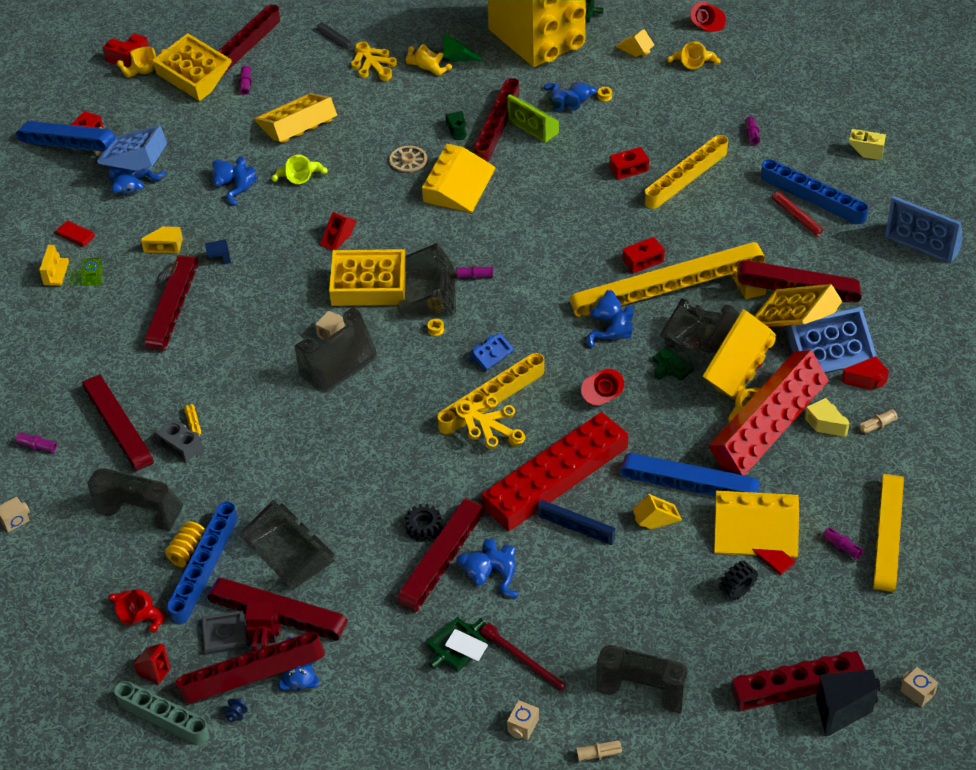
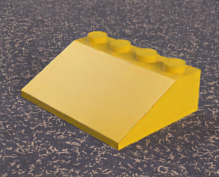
[152,33,232,101]
[254,93,337,143]
[422,144,496,213]
[329,249,405,306]
[754,284,842,327]
[703,309,776,400]
[714,491,799,558]

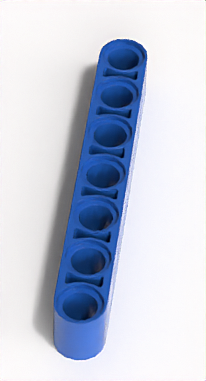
[16,121,116,151]
[761,159,868,224]
[620,453,760,497]
[167,501,238,624]

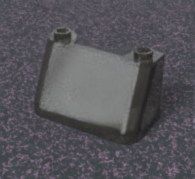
[398,243,456,318]
[659,298,740,355]
[295,307,377,393]

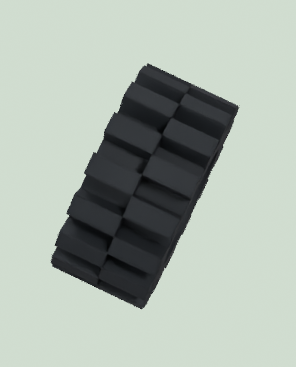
[405,504,442,542]
[719,560,758,601]

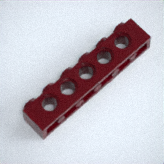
[731,650,866,712]

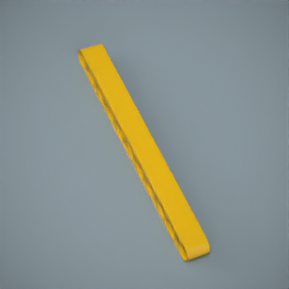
[569,242,765,317]

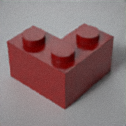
[103,33,149,68]

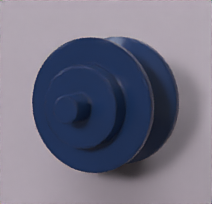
[223,698,248,722]

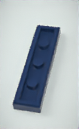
[538,499,615,545]

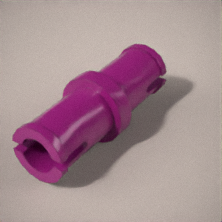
[239,66,252,95]
[745,116,760,145]
[456,265,493,280]
[16,432,57,453]
[823,527,864,560]

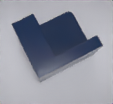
[205,239,231,264]

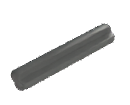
[317,22,353,49]

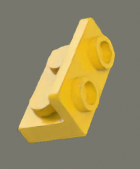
[40,245,69,286]

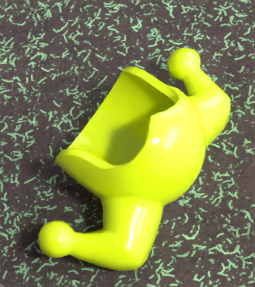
[271,155,328,184]

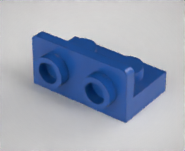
[468,332,515,372]

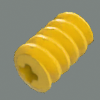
[165,521,205,567]

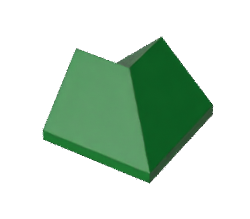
[443,33,483,62]

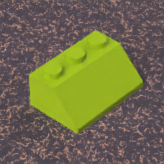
[508,95,559,143]

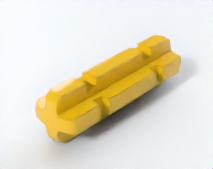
[184,404,201,435]

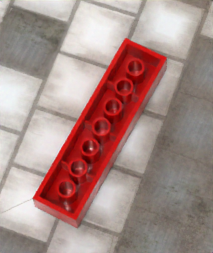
[708,350,829,476]
[482,411,629,532]

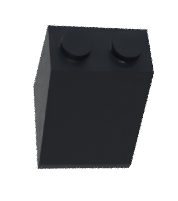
[816,669,881,736]

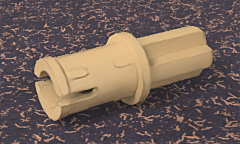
[860,409,898,434]
[576,741,622,762]

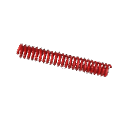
[772,192,823,237]

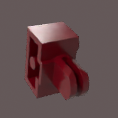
[245,601,281,651]

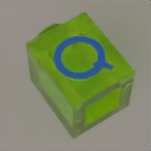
[81,258,104,286]

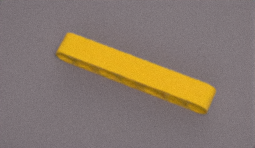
[645,135,728,209]
[438,353,544,435]
[873,474,904,592]

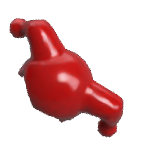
[108,589,165,633]

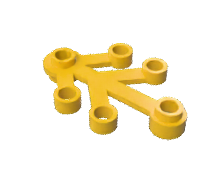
[351,42,397,81]
[455,396,525,449]

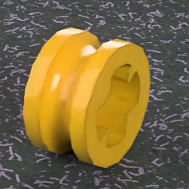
[597,87,612,102]
[427,319,444,336]

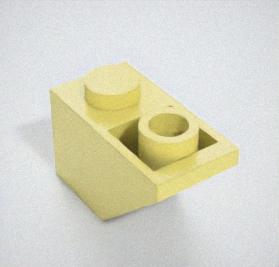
[849,129,886,160]
[805,398,850,437]

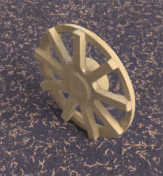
[389,146,427,173]

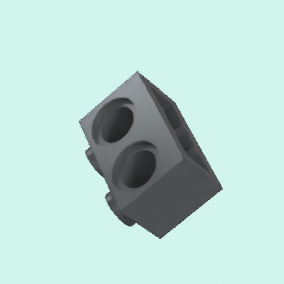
[156,419,203,463]

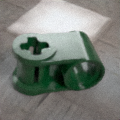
[445,111,467,141]

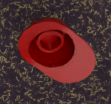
[690,1,726,32]
[581,368,624,405]

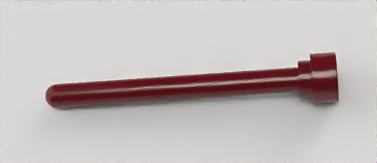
[480,623,565,690]

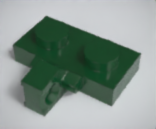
[653,347,694,381]

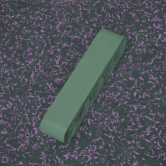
[114,681,209,745]

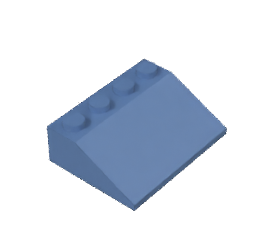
[97,125,167,171]
[885,196,963,263]
[785,307,877,373]

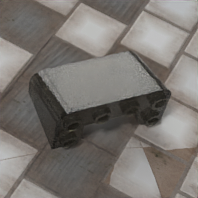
[87,468,183,531]
[238,500,335,590]
[596,645,690,714]

